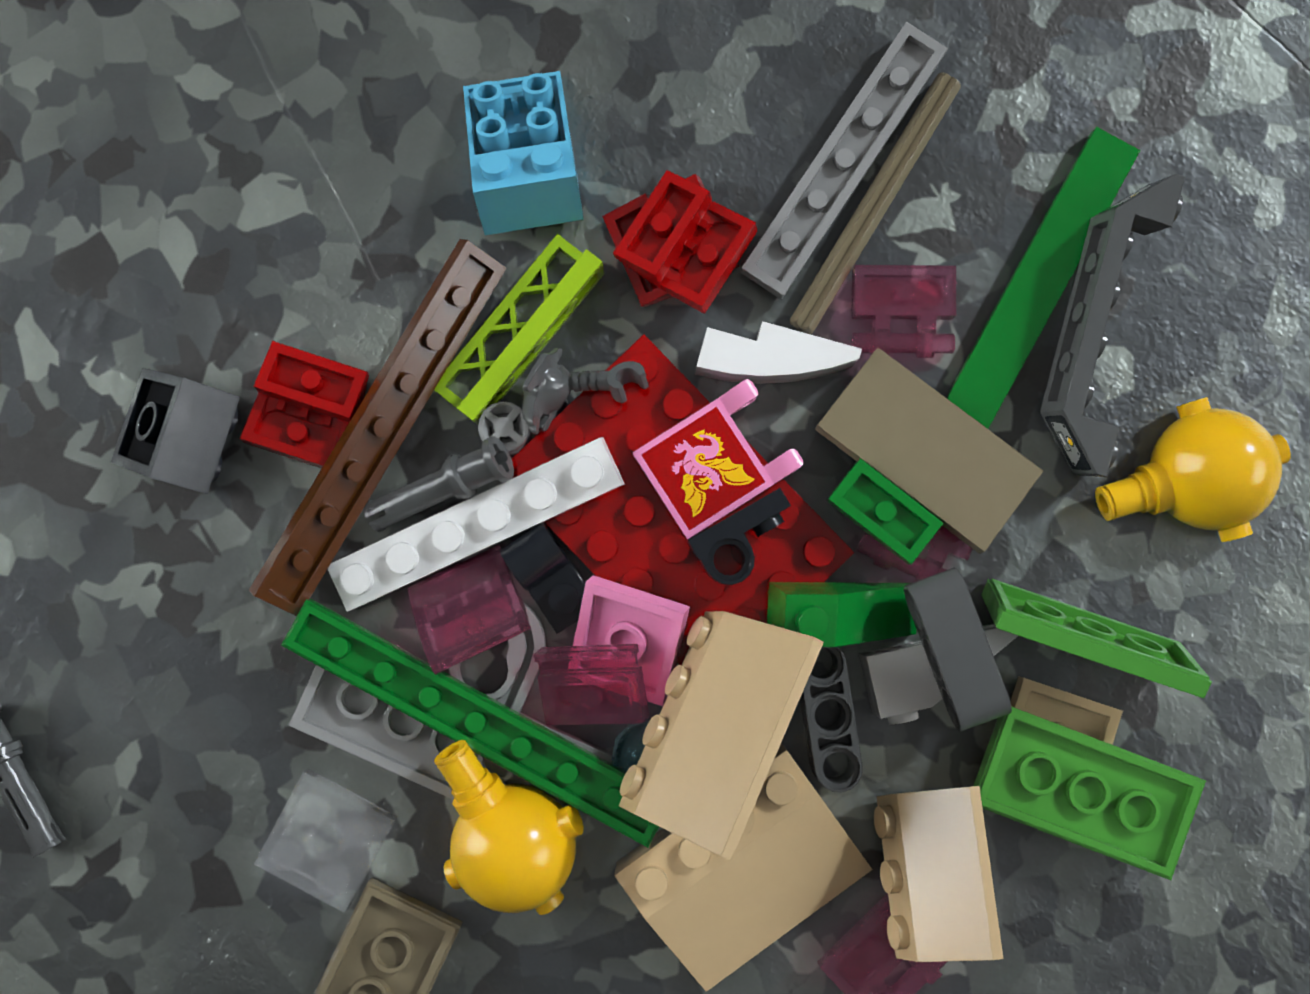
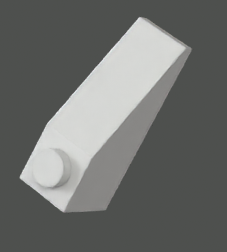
[859,624,1018,724]

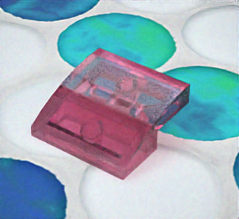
[408,545,531,674]

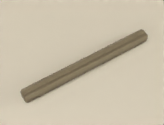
[790,72,961,334]

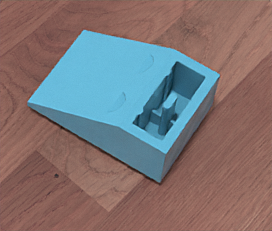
[463,71,584,235]

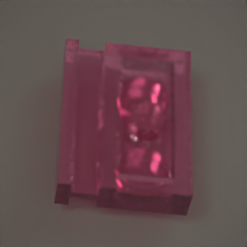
[533,644,650,725]

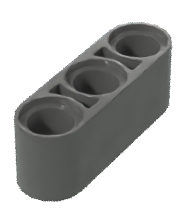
[903,567,1012,732]
[800,647,862,792]

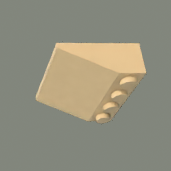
[619,611,824,861]
[614,743,873,992]

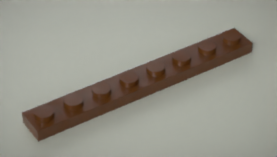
[249,239,507,616]

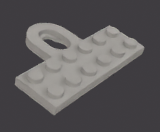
[288,594,614,841]

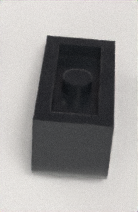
[687,488,791,585]
[499,522,586,634]

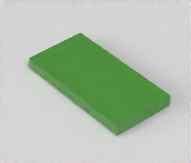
[981,578,1212,698]
[973,706,1206,880]

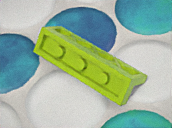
[434,233,605,425]

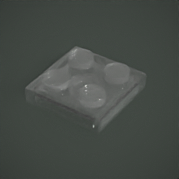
[254,769,398,913]

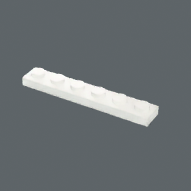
[328,437,625,612]

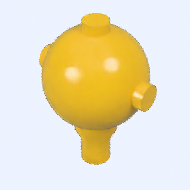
[1095,397,1291,542]
[434,740,584,915]

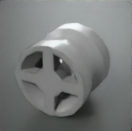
[478,402,533,456]

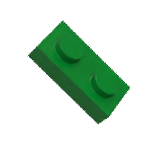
[826,458,944,565]

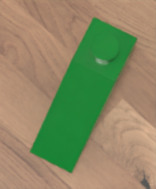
[767,582,916,647]

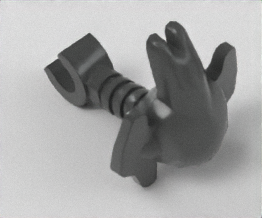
[522,348,649,434]

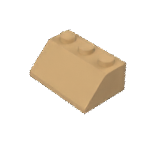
[874,786,1004,962]

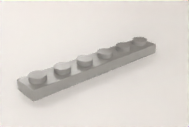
[740,21,948,300]

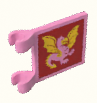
[632,379,803,540]

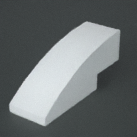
[695,321,862,384]

